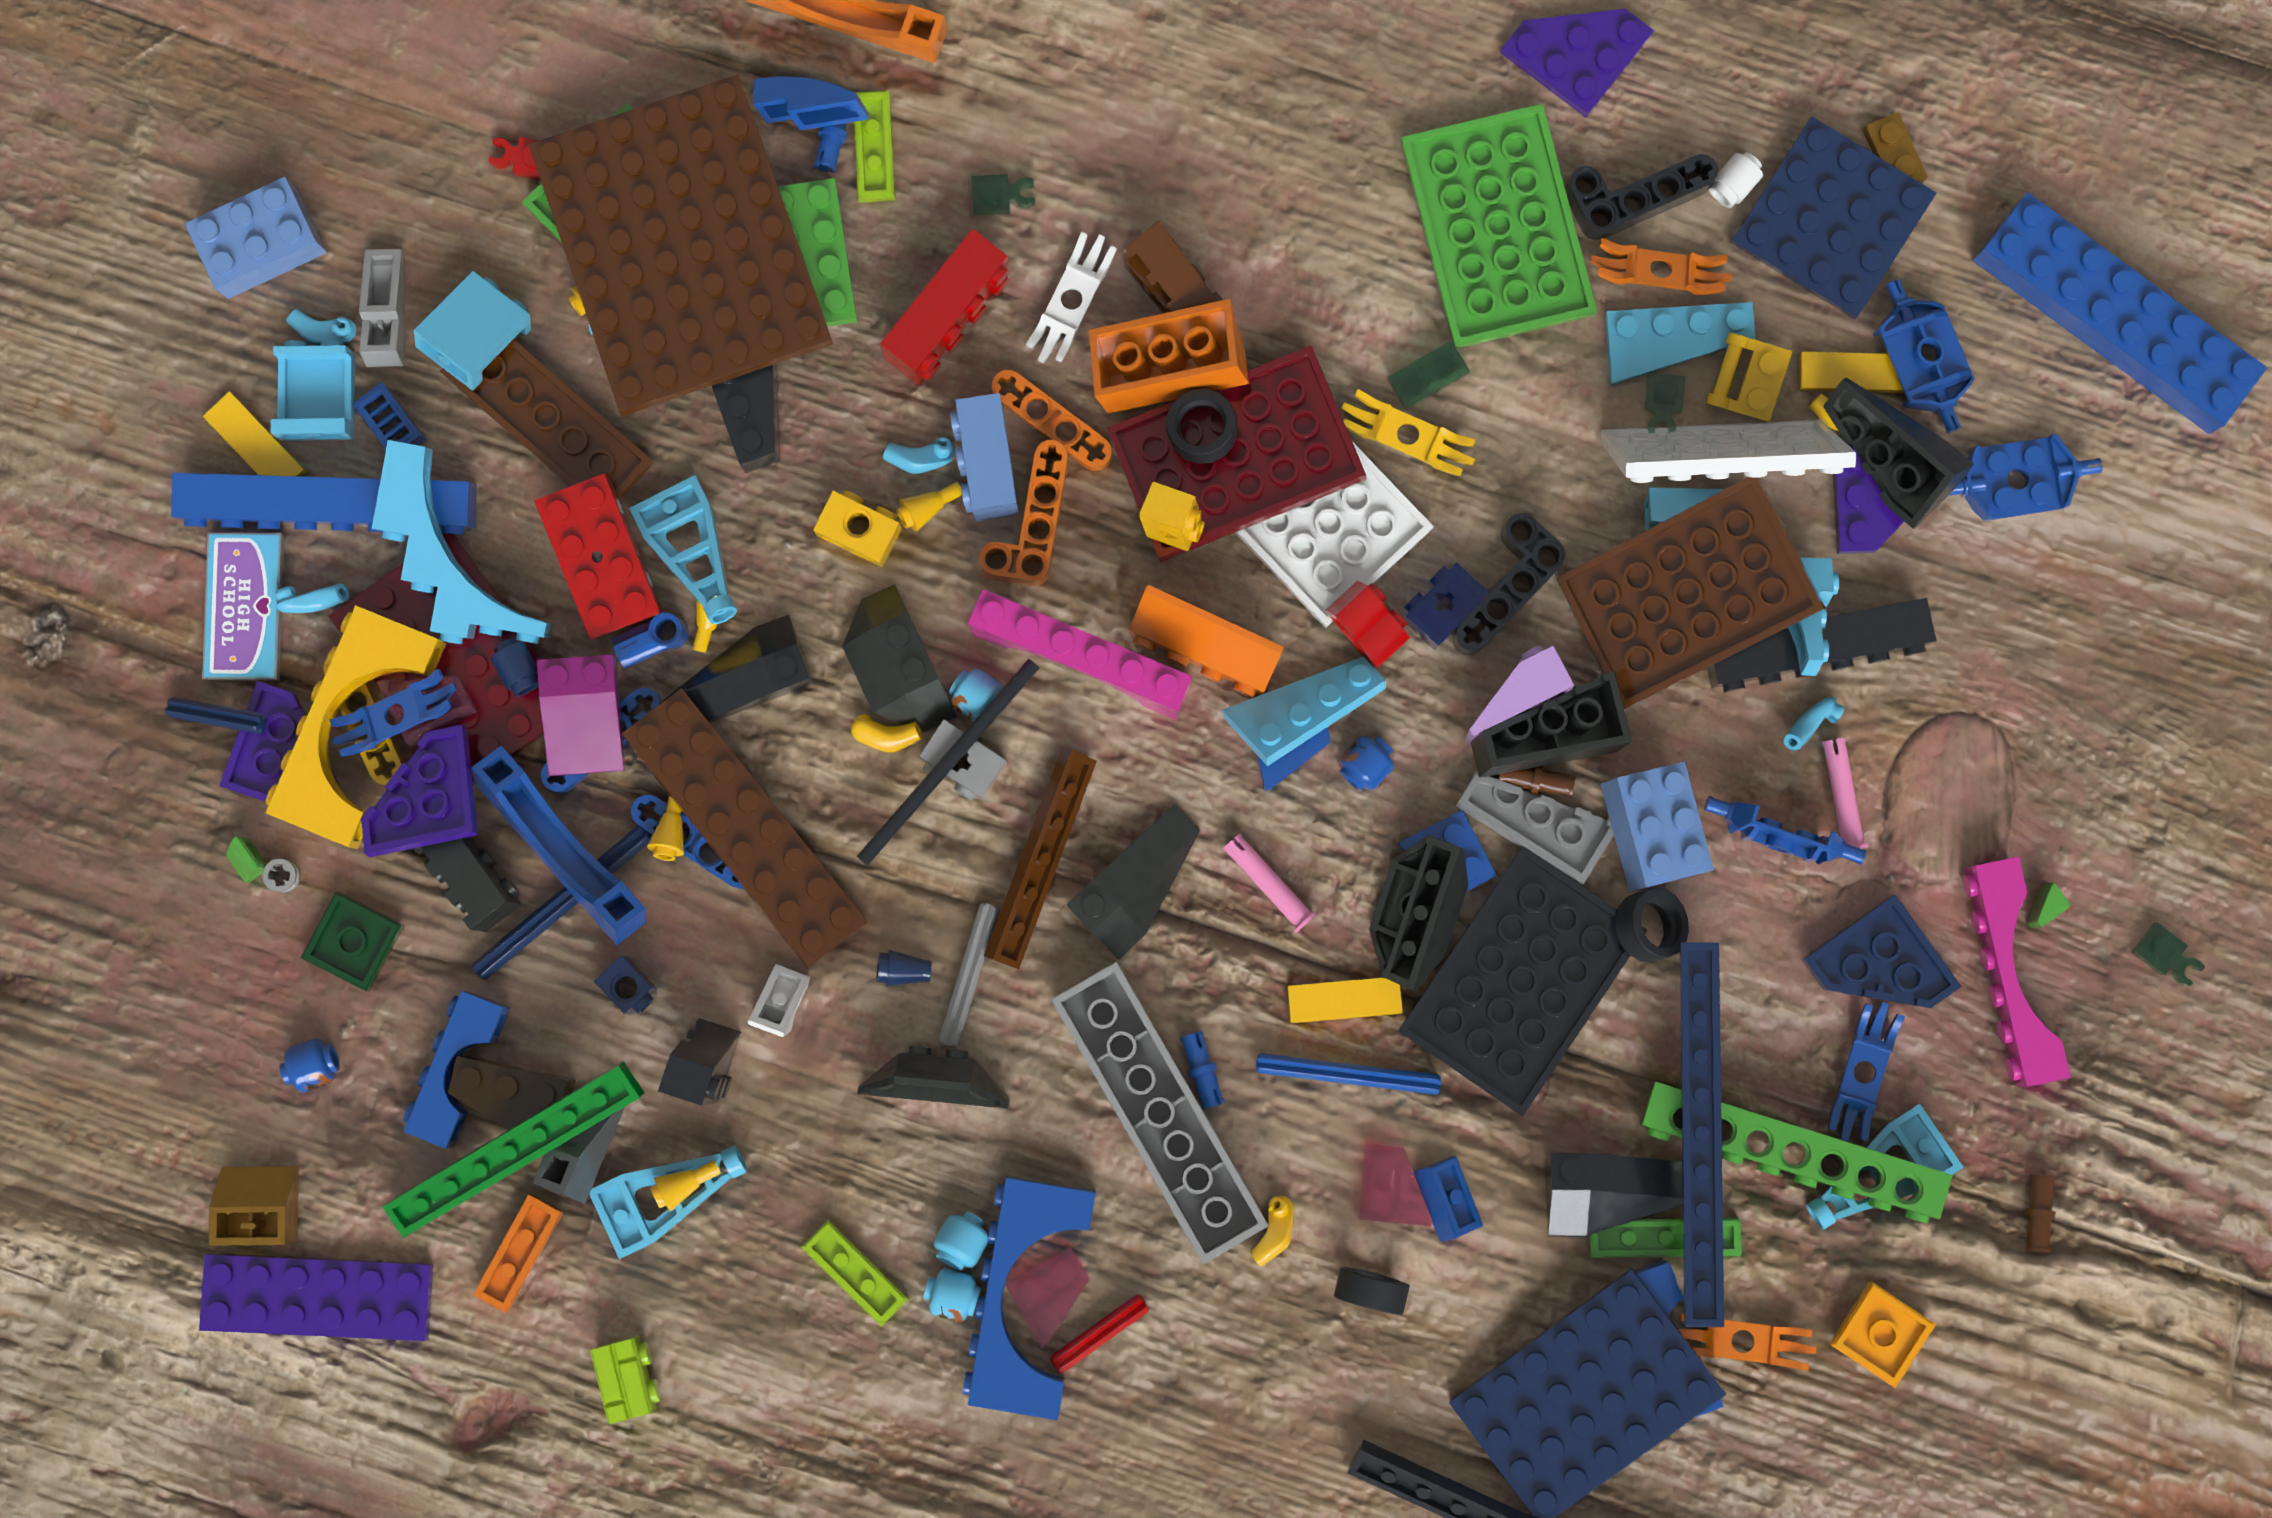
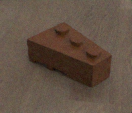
[1124,221,1223,313]

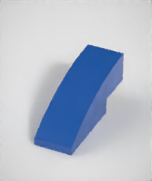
[753,77,869,130]

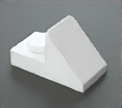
[748,964,810,1037]

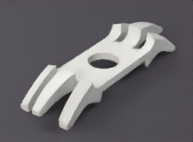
[1026,232,1117,364]

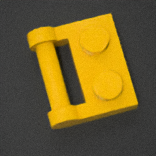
[1706,332,1793,422]

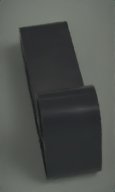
[1565,154,1718,240]
[1452,513,1566,656]

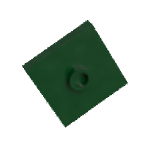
[301,891,405,992]

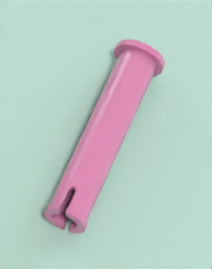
[1822,738,1869,849]
[1223,833,1318,933]

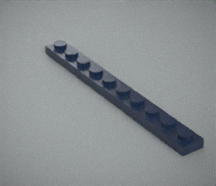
[1680,942,1724,1327]

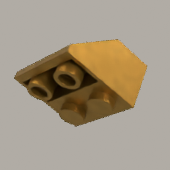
[209,1166,299,1246]

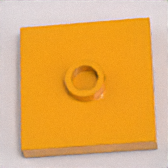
[1829,1281,1936,1388]

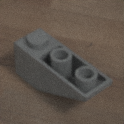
[533,1107,625,1204]

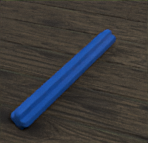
[1256,1053,1441,1095]

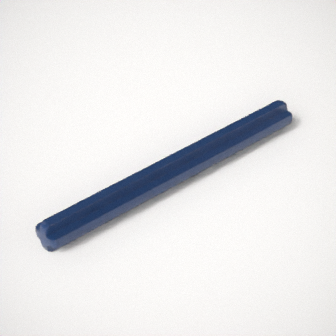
[471,825,652,979]

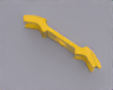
[1341,389,1476,476]

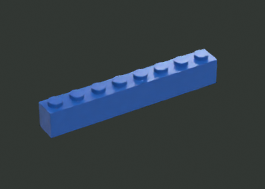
[171,473,477,535]

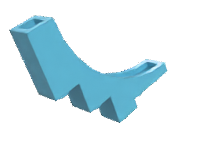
[372,440,553,644]
[1643,487,1839,676]

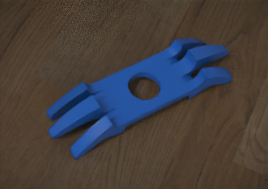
[330,669,457,757]
[1828,1002,1905,1142]

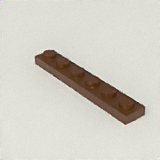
[984,747,1097,969]

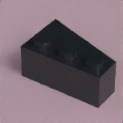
[712,364,780,473]

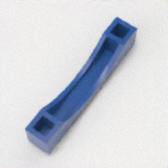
[471,746,646,945]

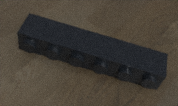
[1707,598,1937,693]

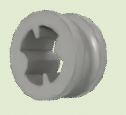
[262,859,301,893]

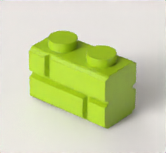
[590,1335,661,1424]

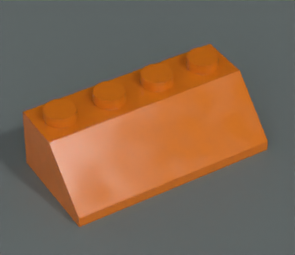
[1088,299,1249,414]
[1129,585,1284,698]

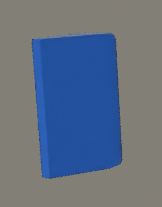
[1414,1155,1483,1242]

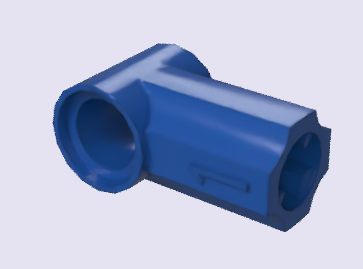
[611,613,689,669]

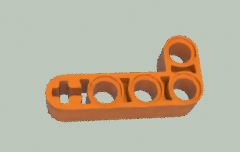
[979,440,1068,586]

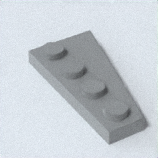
[1455,773,1614,885]

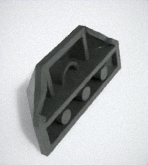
[842,584,957,733]
[1369,835,1469,990]
[857,1046,1010,1109]

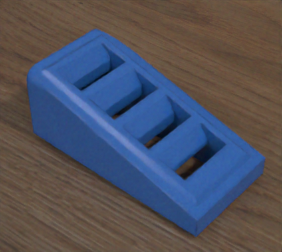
[353,382,427,449]

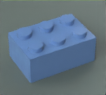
[184,177,327,299]
[950,393,1019,522]
[1600,761,1714,892]

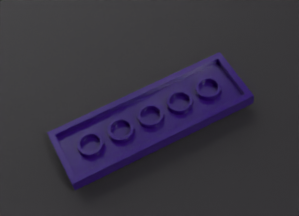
[199,1253,434,1341]

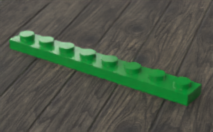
[382,1061,645,1238]

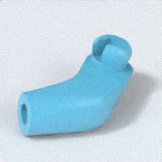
[286,308,357,346]
[883,437,955,474]
[275,583,349,613]
[1783,696,1845,751]

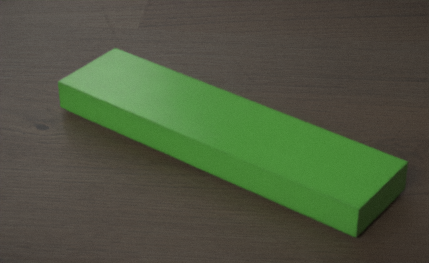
[1589,1217,1742,1258]

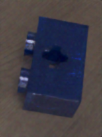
[1404,562,1489,650]

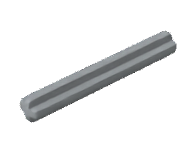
[939,903,999,1047]

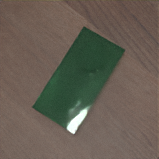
[1387,340,1470,410]

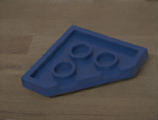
[1801,895,1962,1008]

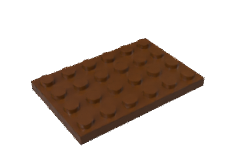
[1556,477,1826,709]

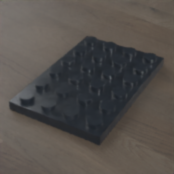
[1398,846,1647,1116]

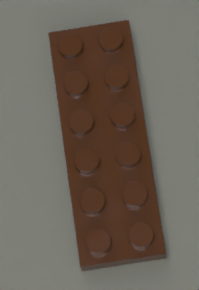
[440,339,654,500]

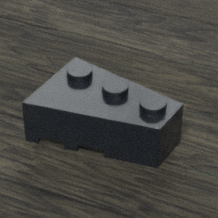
[658,1018,741,1106]

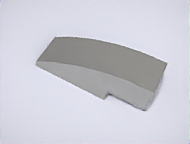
[359,249,405,367]

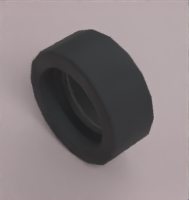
[1166,388,1238,464]
[1616,888,1689,962]
[1334,1267,1410,1315]

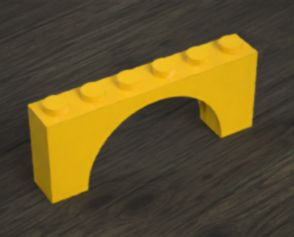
[265,605,446,849]

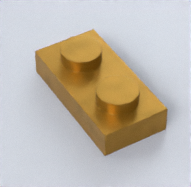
[1862,112,1928,183]

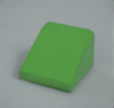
[226,836,267,883]
[2026,882,2070,928]

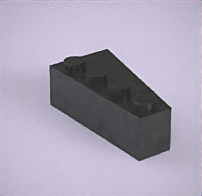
[1470,670,1632,778]
[413,836,521,932]

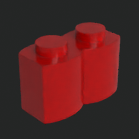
[1325,580,1410,668]

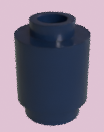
[490,639,539,697]

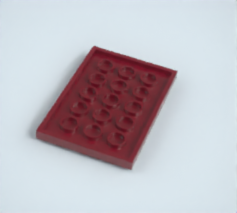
[1106,345,1367,563]
[328,534,544,785]

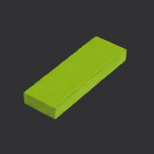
[854,91,895,202]
[801,1219,909,1327]

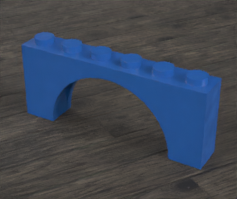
[962,1176,1096,1420]

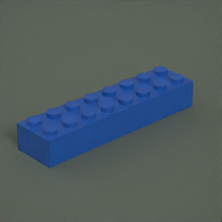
[1972,192,2268,434]

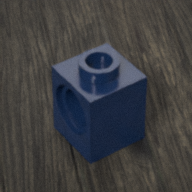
[594,955,658,1014]

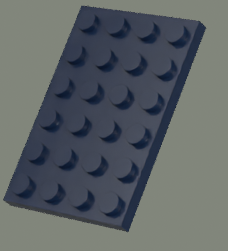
[1449,1268,1726,1518]

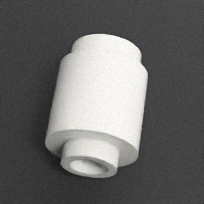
[1709,152,1763,208]

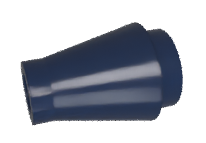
[876,950,932,987]

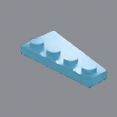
[1222,657,1386,766]

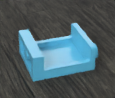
[414,271,531,391]
[271,340,355,441]

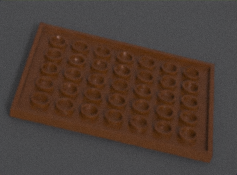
[528,74,833,416]

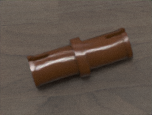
[1499,766,1576,798]
[2024,1174,2056,1253]

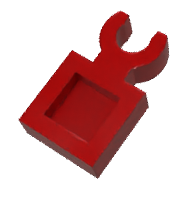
[489,137,540,180]

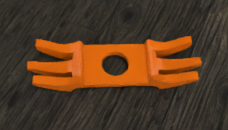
[1590,238,1732,295]
[1678,1313,1817,1371]

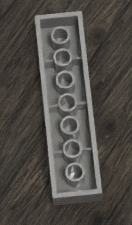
[1051,962,1269,1264]

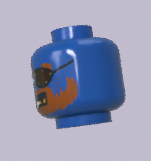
[1339,736,1394,791]
[279,1038,340,1093]

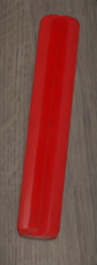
[1050,1294,1149,1374]

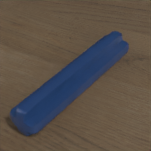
[165,697,267,734]

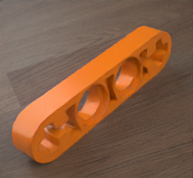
[991,370,1112,471]

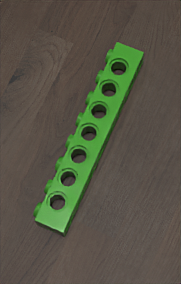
[1640,1082,1953,1224]

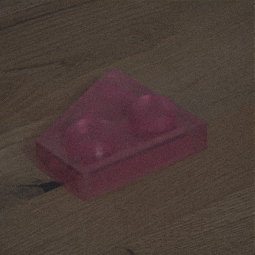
[377,676,477,747]
[1358,1143,1432,1226]
[1006,1246,1090,1348]

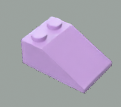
[1465,645,1574,746]

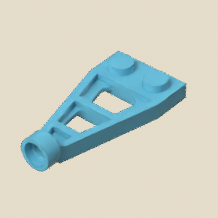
[629,475,737,624]
[1806,1104,1964,1230]
[589,1145,748,1259]

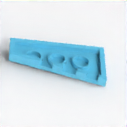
[1604,302,1755,386]

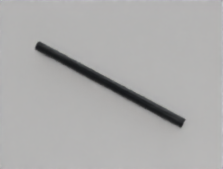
[856,658,1040,866]

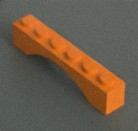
[744,0,947,64]

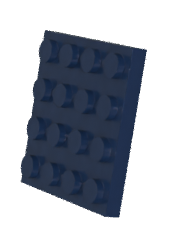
[1731,116,1937,320]

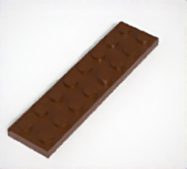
[622,688,867,969]

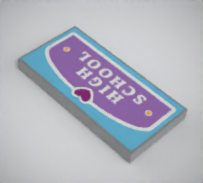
[202,533,285,681]

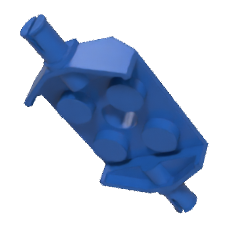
[1872,279,1974,434]
[1949,434,2103,521]
[1704,795,1866,865]

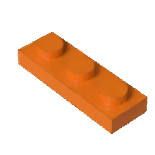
[473,1194,564,1313]

